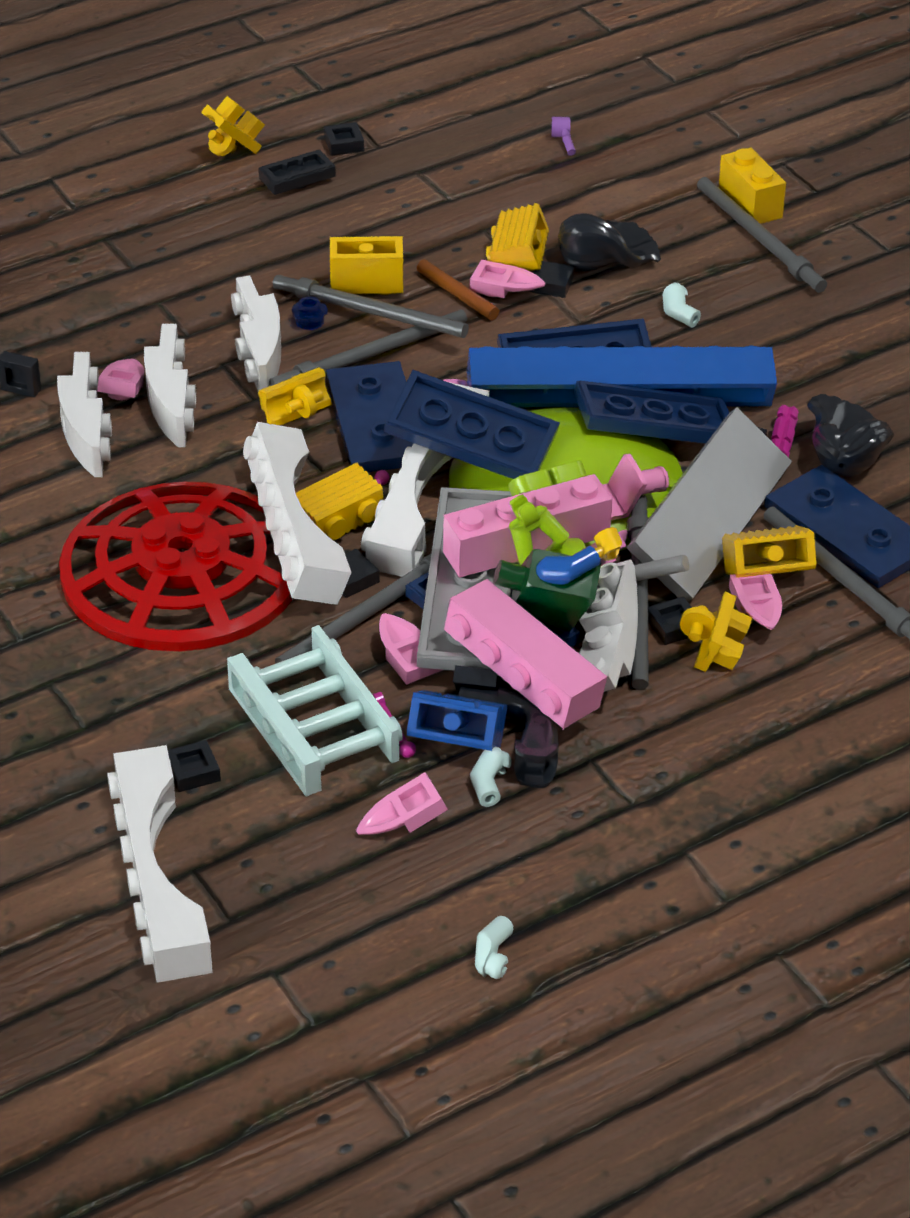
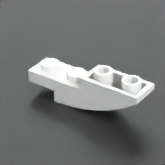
[231,275,281,392]
[144,324,196,447]
[57,352,112,477]
[579,560,638,691]

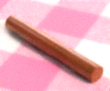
[417,259,499,321]

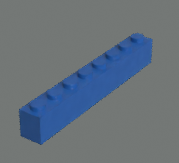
[467,346,777,407]

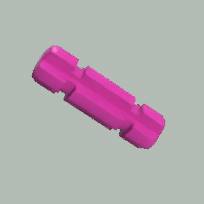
[771,405,799,458]

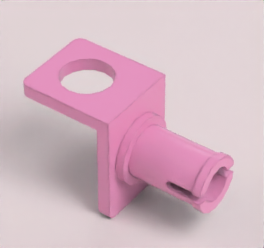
[602,454,669,520]

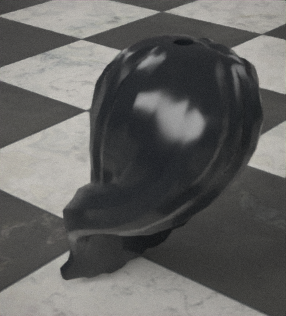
[558,213,661,271]
[807,394,894,477]

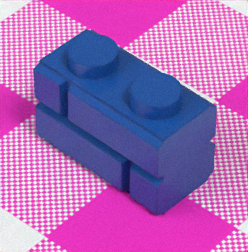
[407,690,507,751]

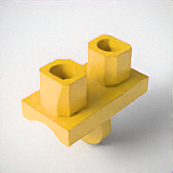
[201,96,265,157]
[258,367,332,426]
[680,591,752,672]

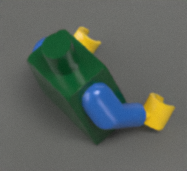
[493,527,622,632]

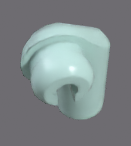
[662,283,701,327]
[470,747,511,807]
[475,916,513,979]

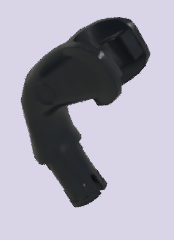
[459,685,559,788]

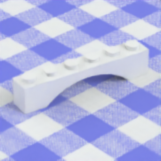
[361,382,489,577]
[243,422,351,605]
[107,745,213,983]

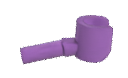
[551,117,576,156]

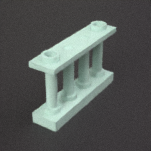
[227,625,403,796]

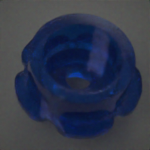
[292,297,328,330]

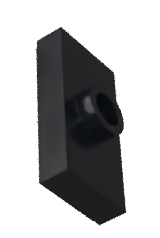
[258,149,336,195]

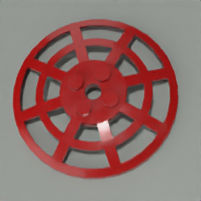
[59,481,294,652]

